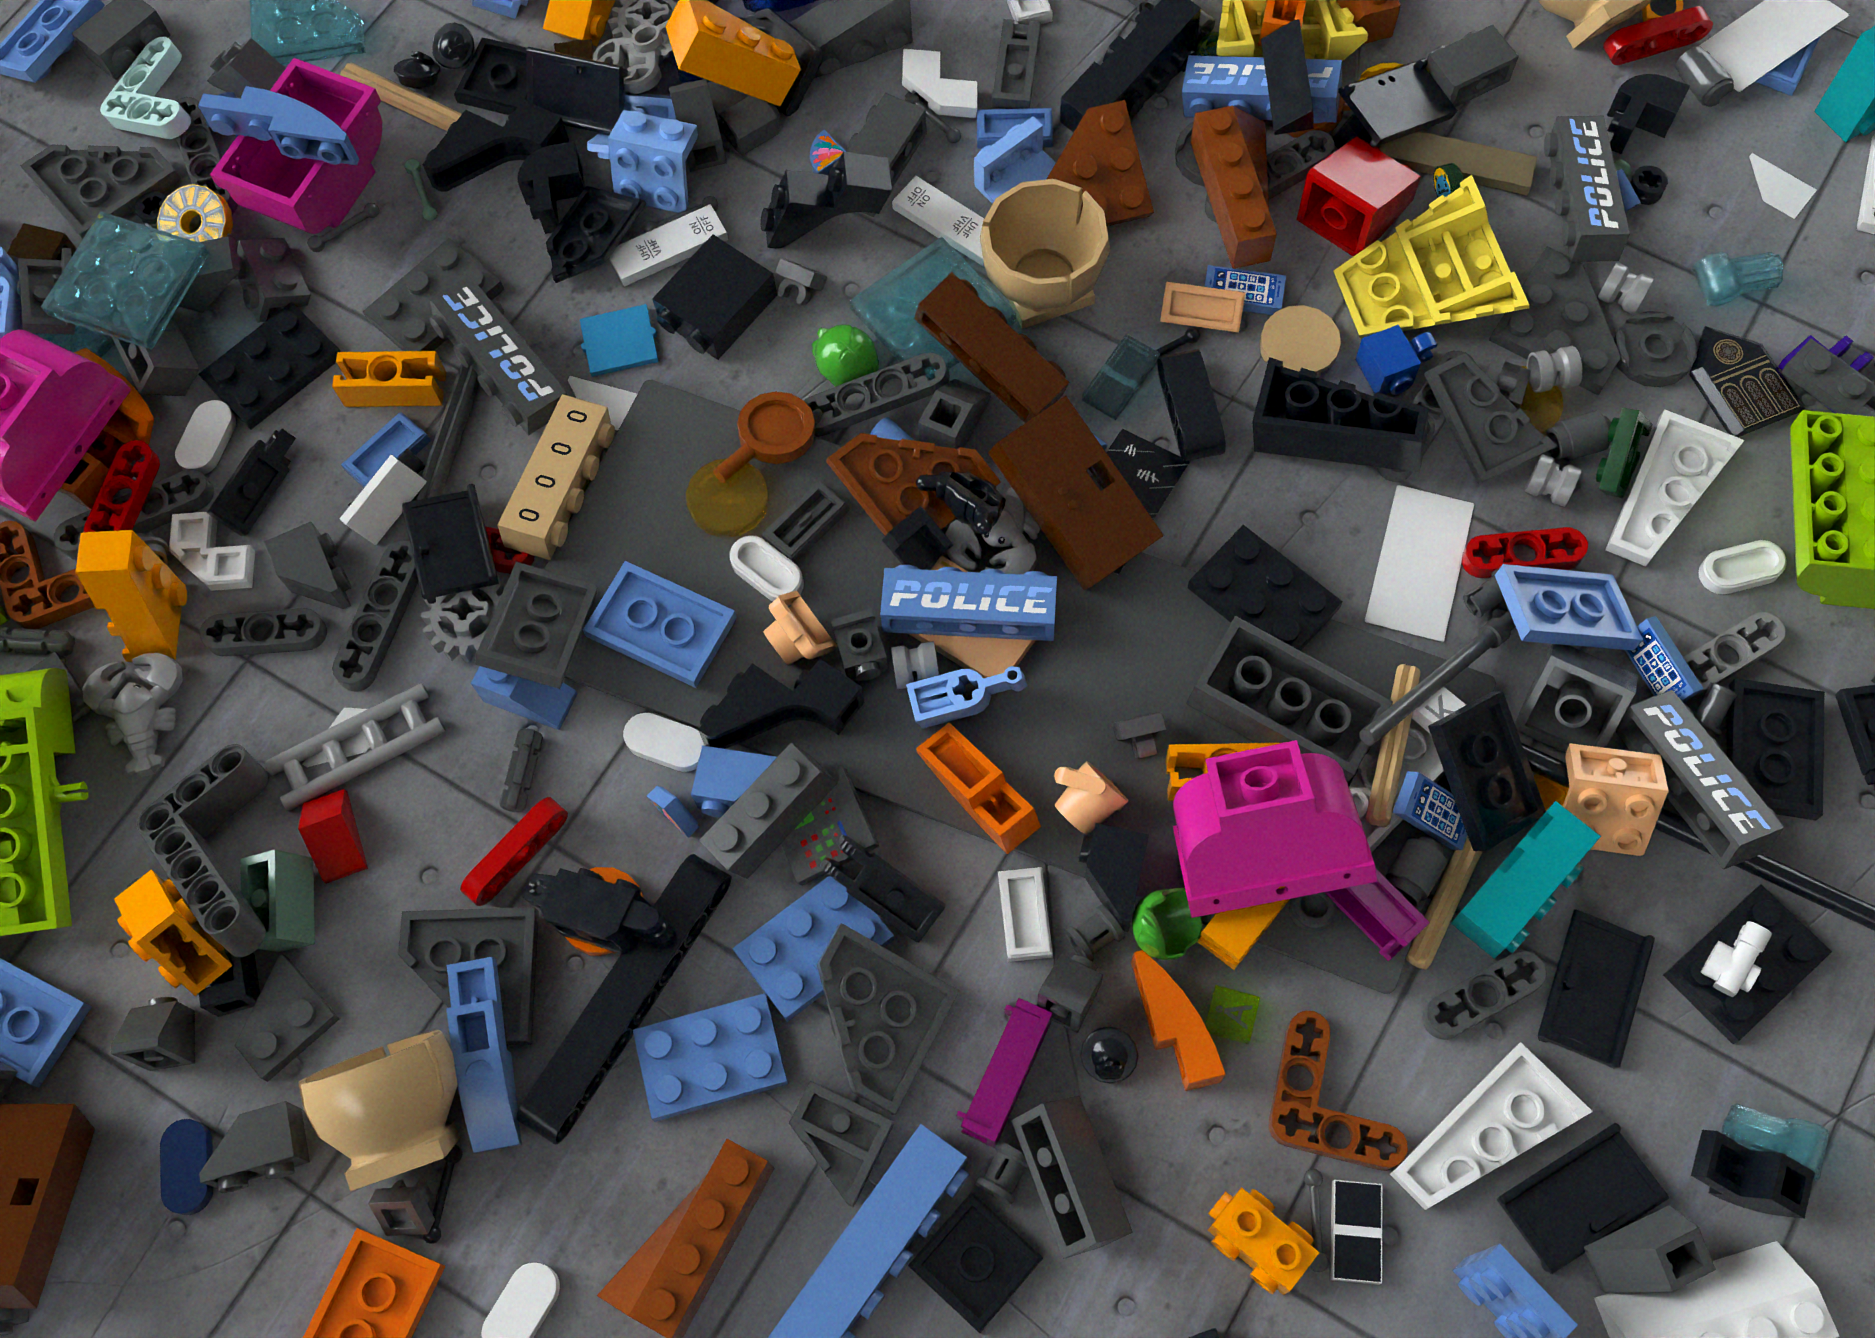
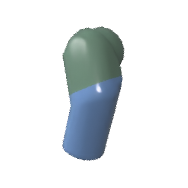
[1614,159,1641,212]

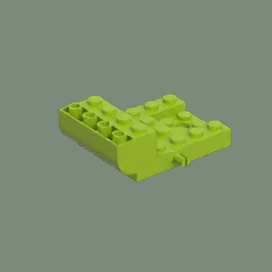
[1790,410,1875,609]
[0,668,88,936]

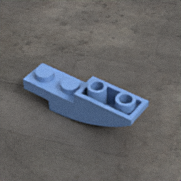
[198,86,359,165]
[446,957,522,1153]

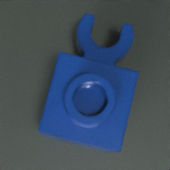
[1355,325,1438,395]

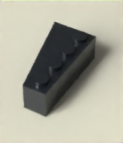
[1060,0,1201,133]
[1252,357,1429,473]

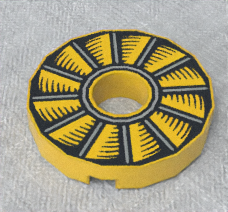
[157,184,233,251]

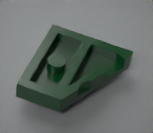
[1596,407,1653,498]

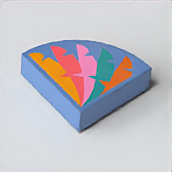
[810,130,846,175]
[647,786,699,838]

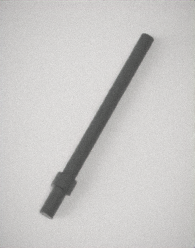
[1359,611,1516,745]

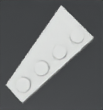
[1605,409,1744,566]
[1390,1042,1593,1210]

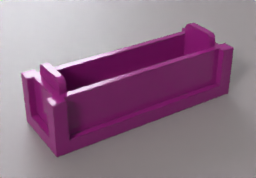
[1324,869,1430,961]
[956,998,1052,1148]

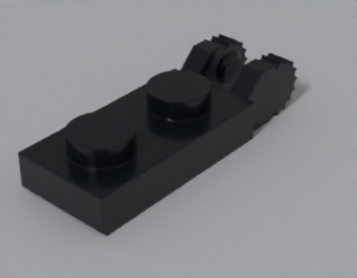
[820,835,945,943]

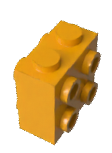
[114,869,233,996]

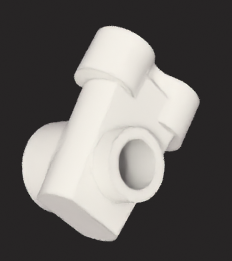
[1701,921,1772,997]

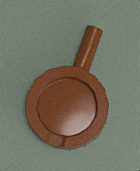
[713,391,815,483]

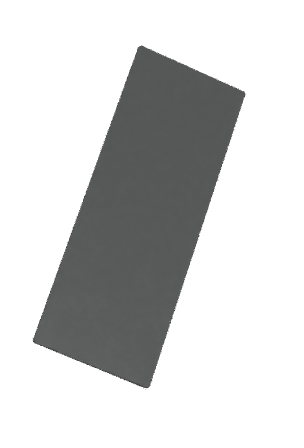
[544,380,1496,994]

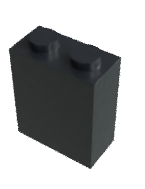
[652,234,777,360]

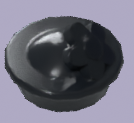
[432,22,475,69]
[394,51,441,89]
[1080,1026,1138,1084]

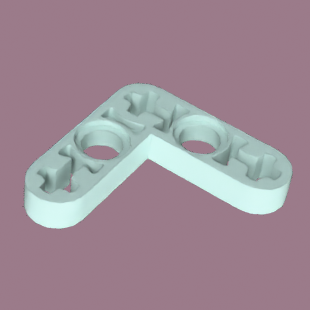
[100,37,191,139]

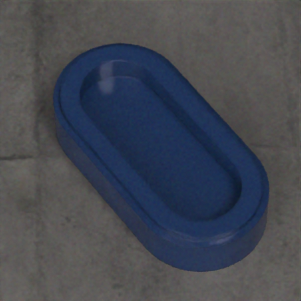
[160,1119,214,1215]

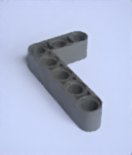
[137,744,269,957]

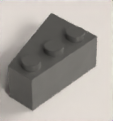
[791,0,913,79]

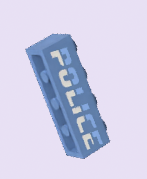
[1182,55,1342,123]
[880,565,1057,641]

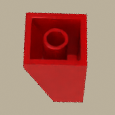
[1296,136,1421,256]

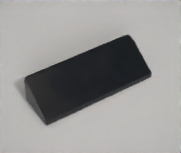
[1261,19,1314,135]

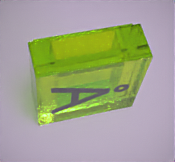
[1205,985,1260,1044]

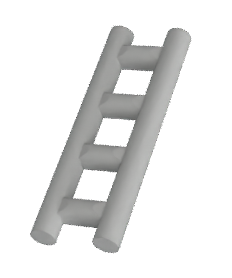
[264,682,446,812]

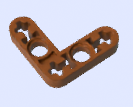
[0,520,95,629]
[1269,1010,1408,1171]

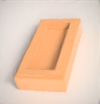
[1160,282,1246,333]

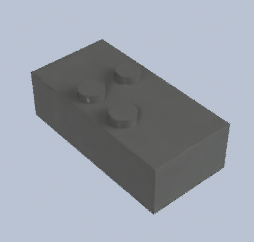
[1186,616,1393,783]

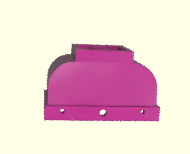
[210,58,383,234]
[0,329,131,522]
[1173,740,1377,918]

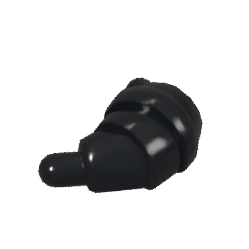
[916,471,1006,535]

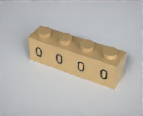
[497,394,615,560]

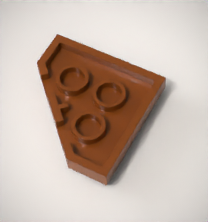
[1047,100,1154,226]
[826,433,1001,536]

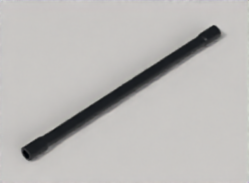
[1521,742,1875,931]

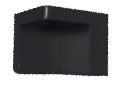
[882,506,953,570]
[199,953,260,1017]

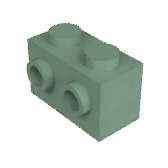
[240,850,315,953]

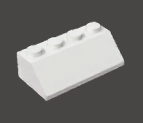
[1594,1241,1840,1338]

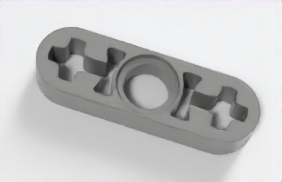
[1683,612,1786,697]

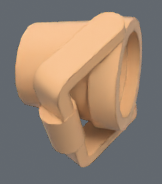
[763,591,837,665]
[1054,761,1128,835]

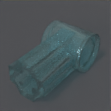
[1693,252,1784,306]
[1721,1103,1829,1180]

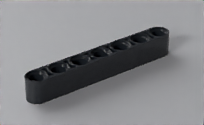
[516,854,732,1145]

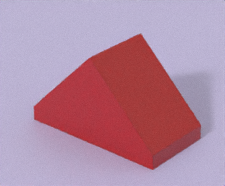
[298,789,368,884]

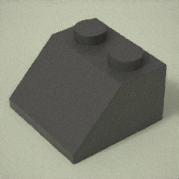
[1515,644,1637,753]

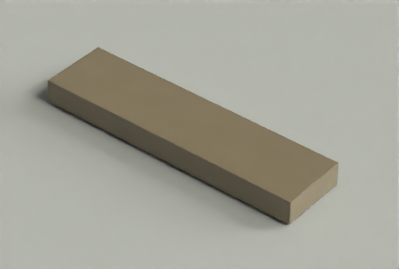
[1379,131,1537,196]

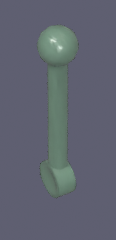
[404,158,437,221]

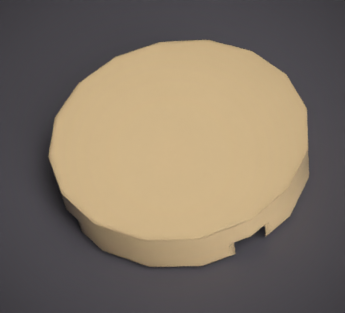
[1259,305,1341,377]

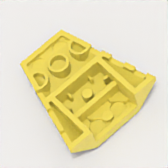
[1216,0,1368,61]
[1333,175,1530,339]

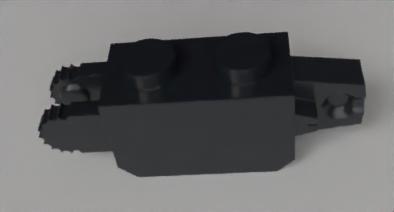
[523,868,674,954]

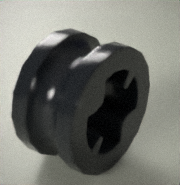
[1630,166,1668,205]
[135,191,167,231]

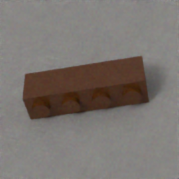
[914,272,1070,423]

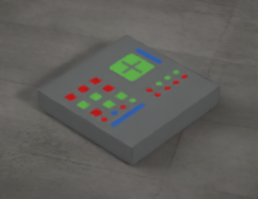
[781,766,879,886]

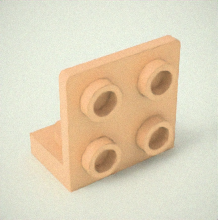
[1563,743,1669,856]

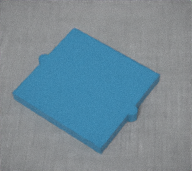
[580,304,659,377]

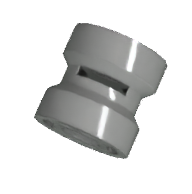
[1597,262,1654,315]
[1527,346,1582,393]
[1524,454,1582,507]
[891,641,939,689]

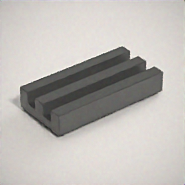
[761,479,850,563]

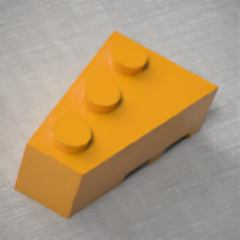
[543,0,615,47]
[665,0,801,107]
[75,530,187,662]

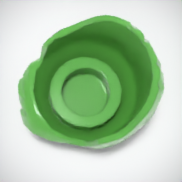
[812,324,879,387]
[1132,888,1203,960]

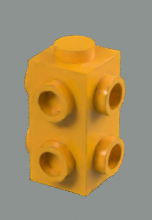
[1208,1187,1320,1295]

